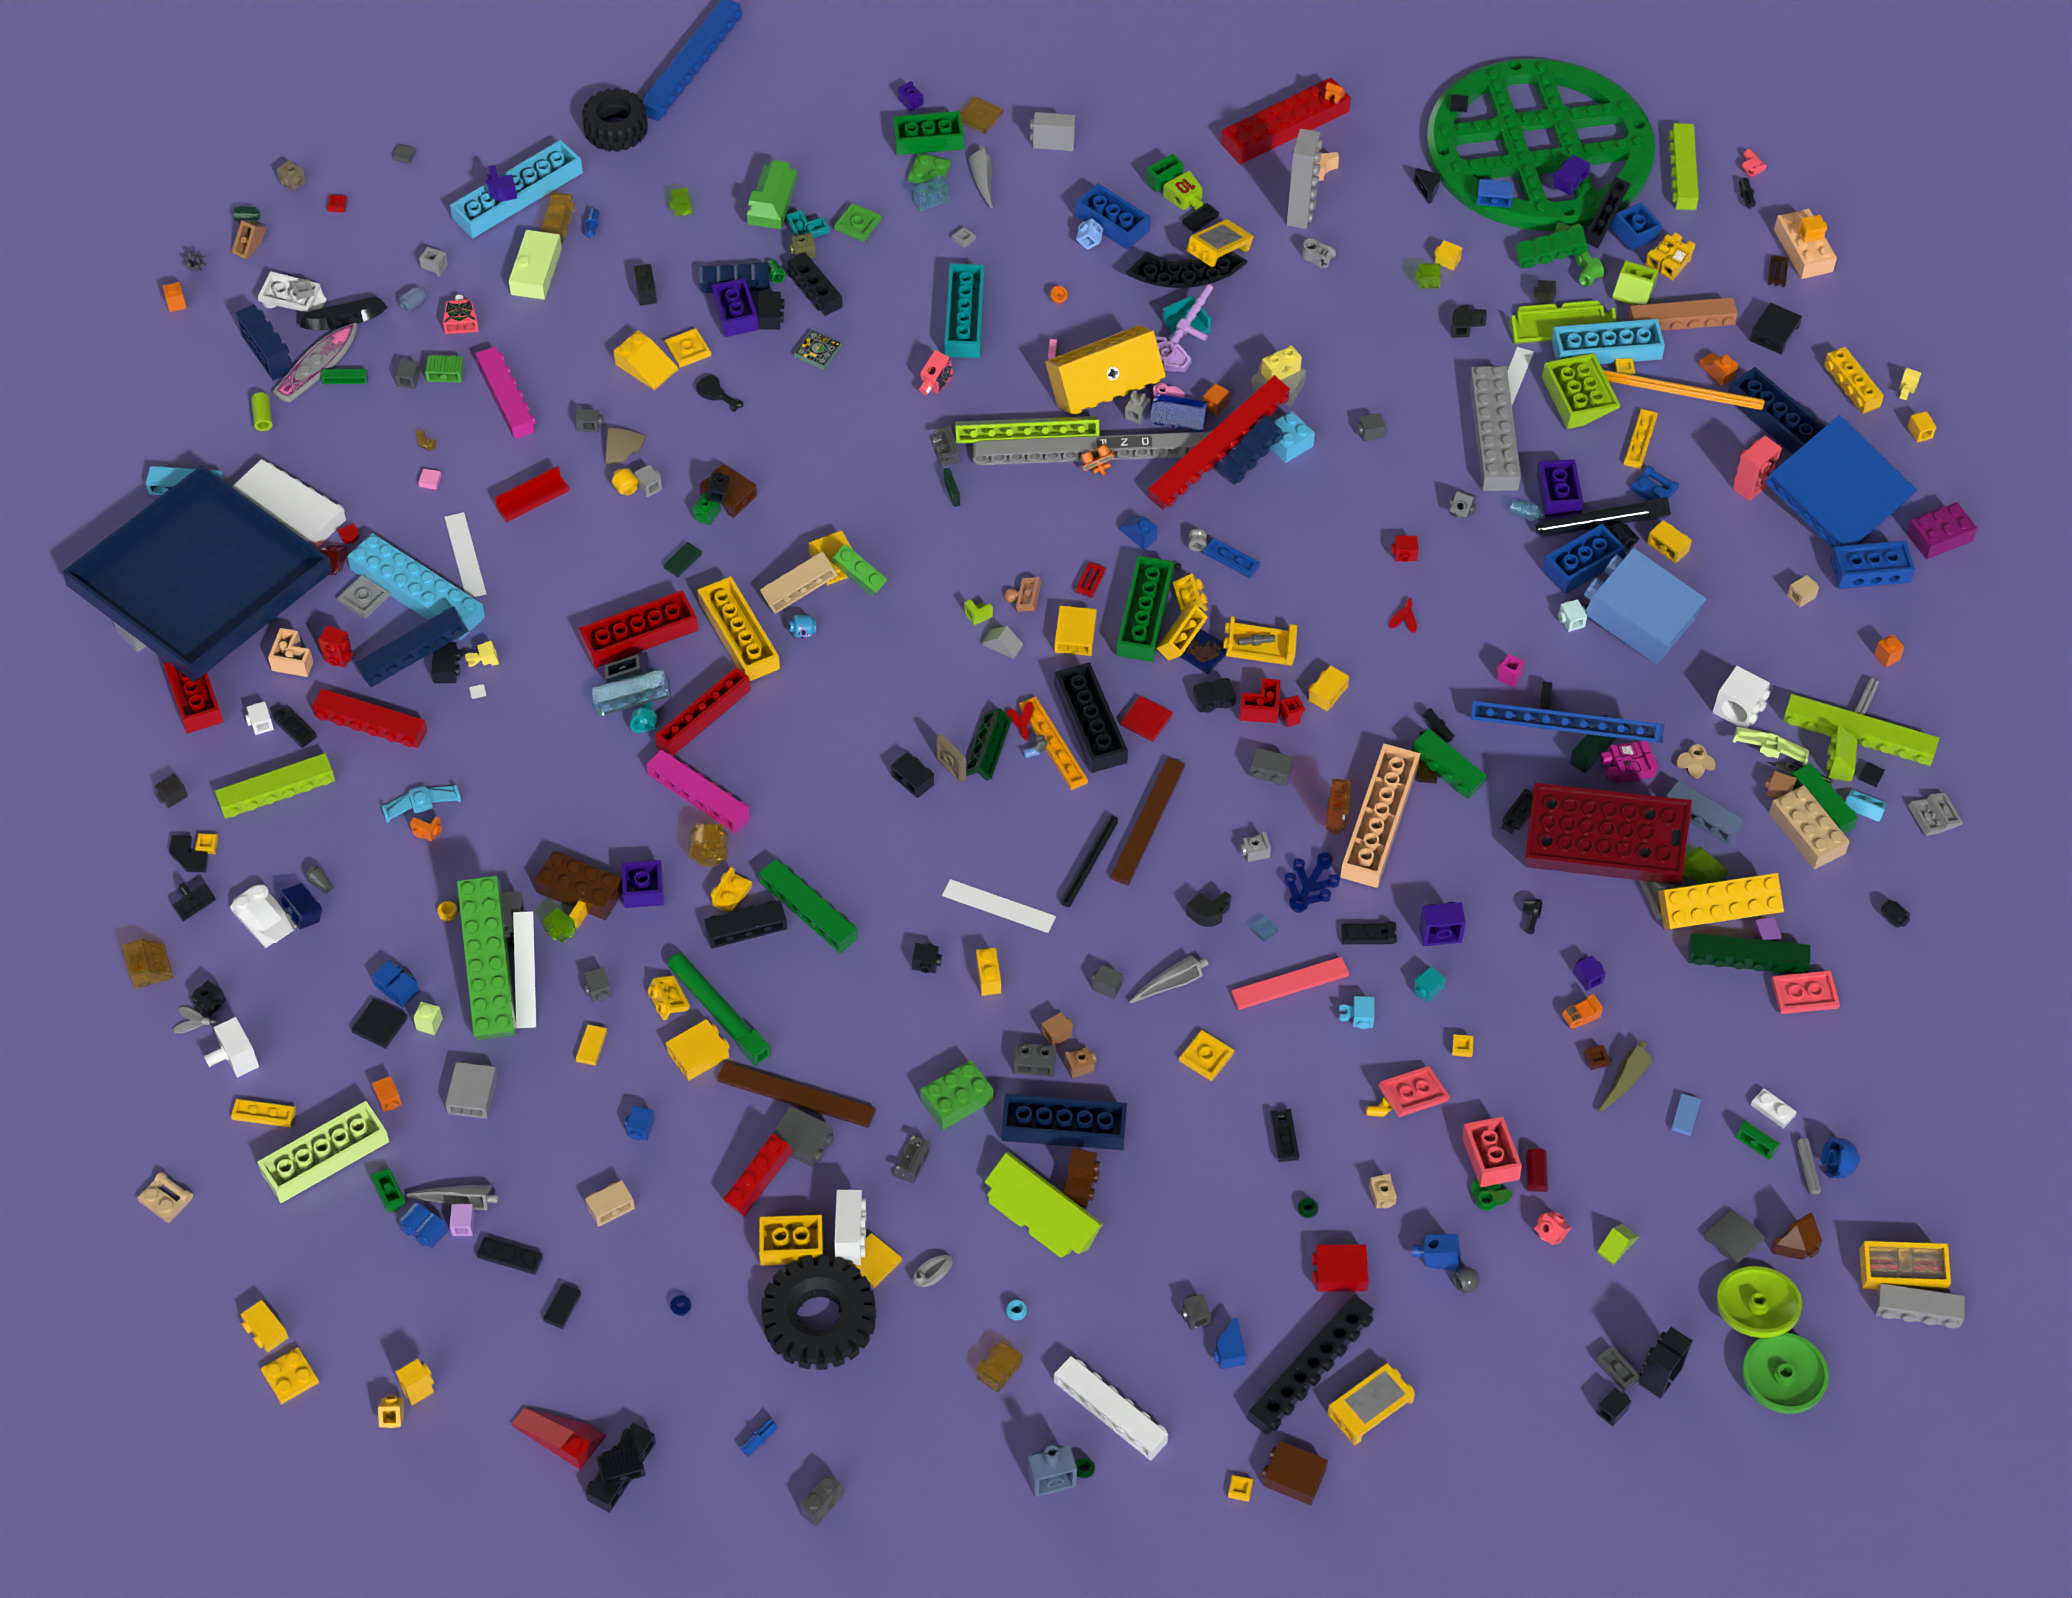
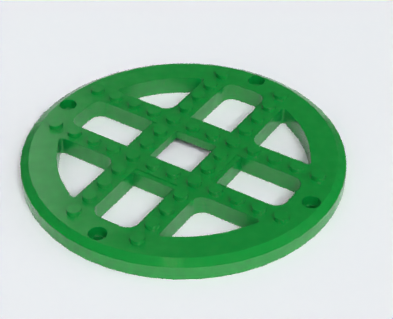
[1426,58,1655,231]

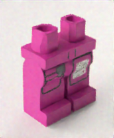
[1599,740,1658,784]

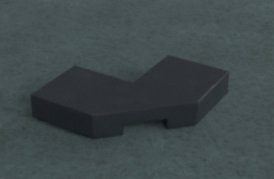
[169,835,209,872]

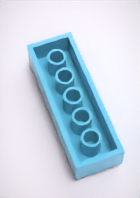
[1551,319,1665,364]

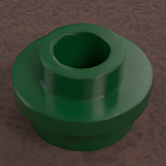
[1298,1198,1318,1218]
[1075,1457,1095,1479]

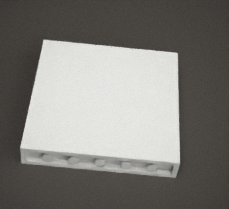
[232,459,346,548]

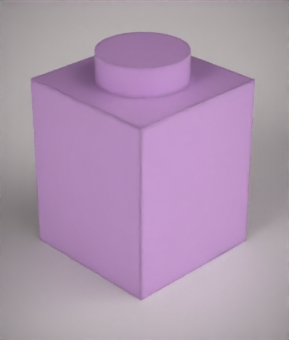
[450,1202,475,1236]

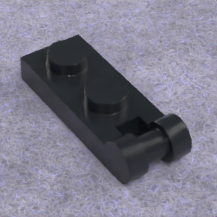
[1341,921,1397,944]
[1270,1109,1299,1162]

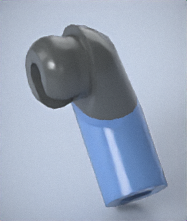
[1022,735,1047,759]

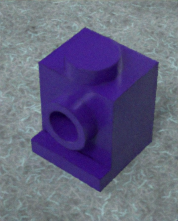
[898,81,924,111]

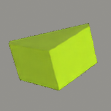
[1597,1224,1639,1265]

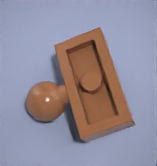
[1004,577,1042,612]

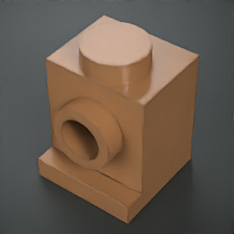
[1065,1047,1097,1079]

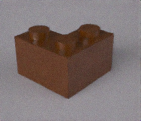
[1063,1148,1100,1208]

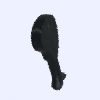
[696,375,744,412]

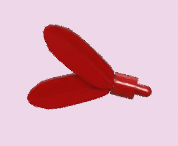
[1389,598,1417,633]
[1006,701,1034,740]

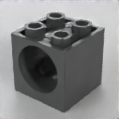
[501,892,526,947]

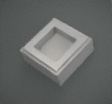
[952,226,976,248]
[292,279,314,300]

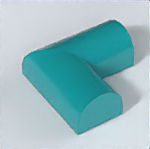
[786,210,830,239]

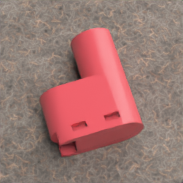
[1741,149,1767,177]

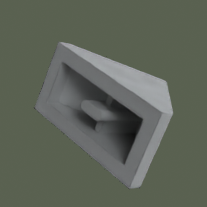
[982,626,1023,659]

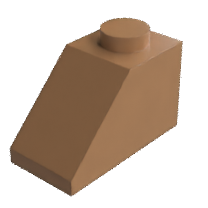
[231,220,267,259]

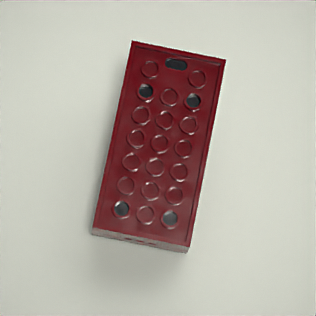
[1525,783,1692,885]

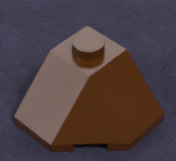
[1770,1213,1822,1260]

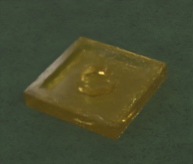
[961,97,1003,134]

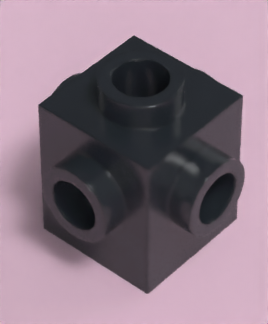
[191,980,226,1016]

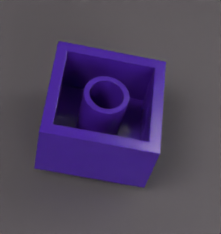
[622,860,664,908]
[1419,902,1466,946]

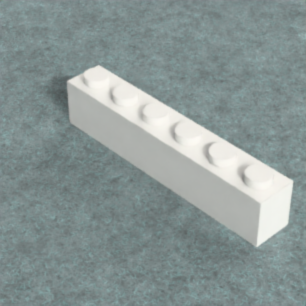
[1054,1356,1168,1461]

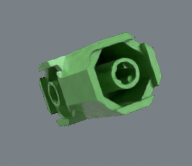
[747,160,798,229]

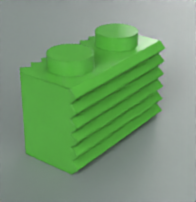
[425,355,465,383]

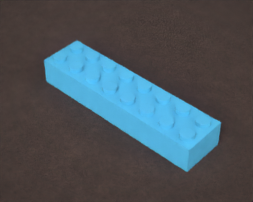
[450,140,583,239]
[347,533,485,641]

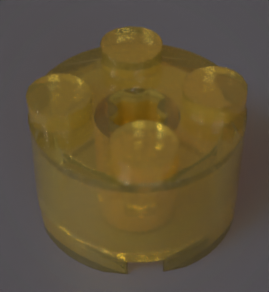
[689,823,728,867]

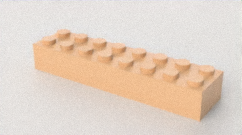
[1340,743,1420,888]

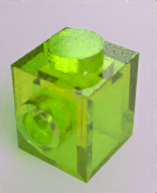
[669,187,692,217]
[1415,264,1441,288]
[543,908,576,943]

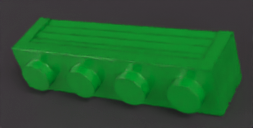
[321,368,368,384]

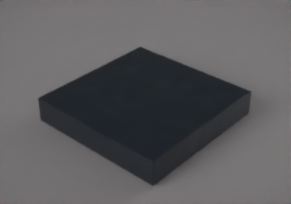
[351,999,408,1049]

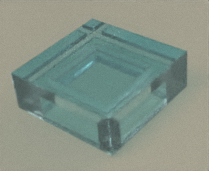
[1250,915,1278,942]

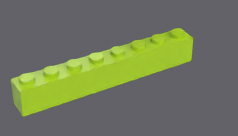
[955,416,1100,443]
[1783,694,1939,766]

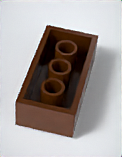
[534,851,623,921]

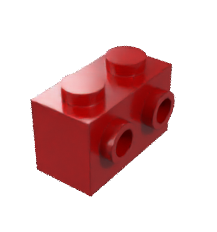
[318,625,353,668]

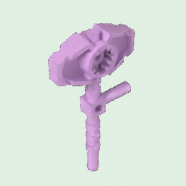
[1155,284,1213,372]

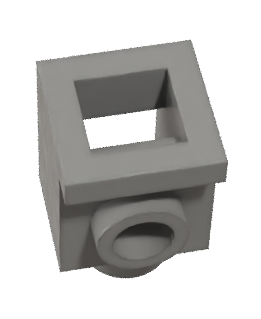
[419,247,448,276]
[1240,832,1271,862]

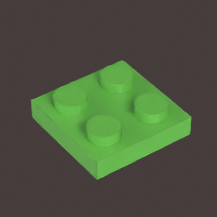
[908,153,951,189]
[834,203,882,242]

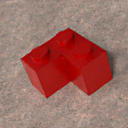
[1240,678,1281,723]

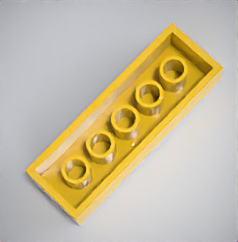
[697,576,780,681]
[1658,873,1784,930]

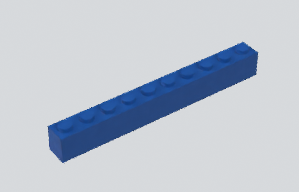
[642,0,742,122]
[1471,701,1665,743]

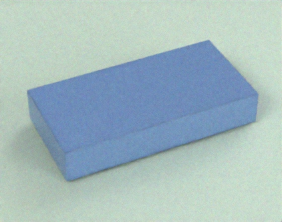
[1671,1094,1701,1136]

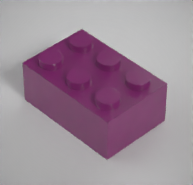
[1906,502,1977,560]

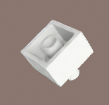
[204,1017,259,1078]

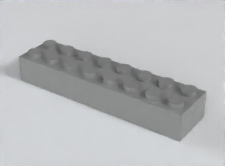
[1469,366,1521,491]

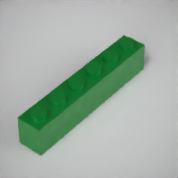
[759,859,857,953]

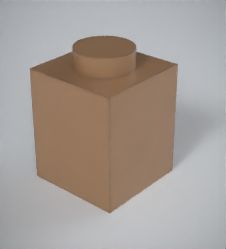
[1765,771,1797,799]
[1041,1012,1073,1046]

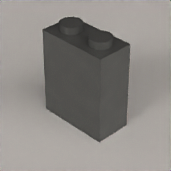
[771,1106,834,1167]

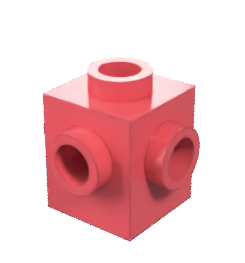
[1534,1211,1572,1245]

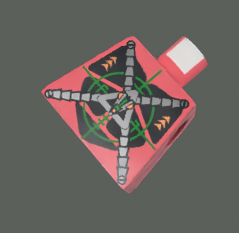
[443,295,479,334]
[919,350,953,395]

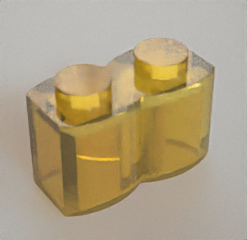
[976,1341,1023,1392]

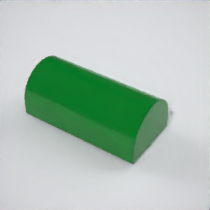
[1735,1120,1780,1160]
[370,1168,405,1213]

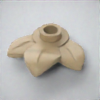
[1677,744,1715,779]

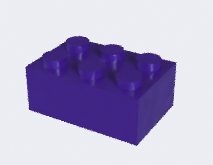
[711,278,759,337]
[1537,459,1583,517]

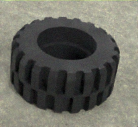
[582,88,648,152]

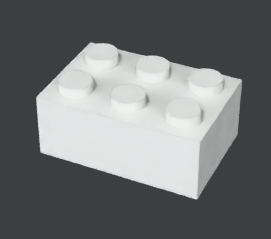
[835,1190,867,1265]

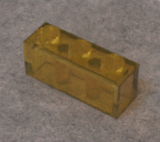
[541,192,576,244]

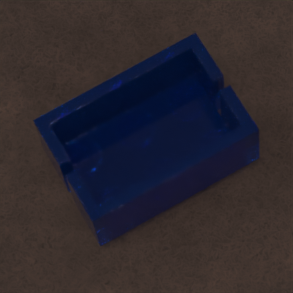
[1150,393,1210,431]

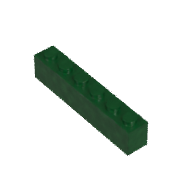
[1688,933,1810,974]

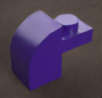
[485,165,517,201]

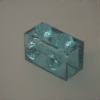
[911,175,950,212]

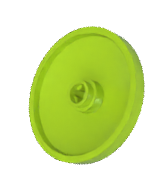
[1716,1266,1802,1338]

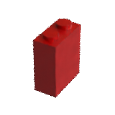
[1312,1245,1369,1292]

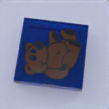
[1179,629,1226,674]

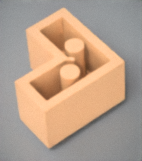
[268,628,313,677]

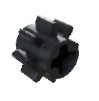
[184,250,206,272]

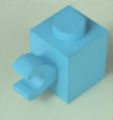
[1339,996,1374,1029]

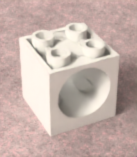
[1713,666,1770,728]

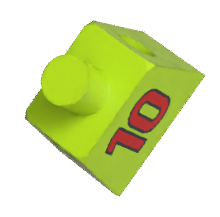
[1163,171,1203,210]

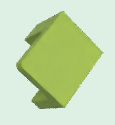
[964,599,993,626]

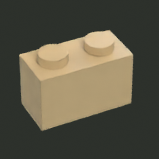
[585,1180,635,1227]

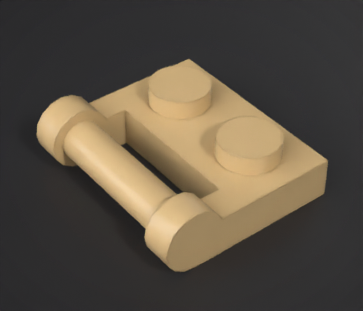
[137,1172,193,1224]

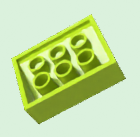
[1542,353,1620,429]

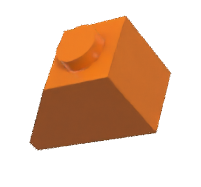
[162,281,187,312]

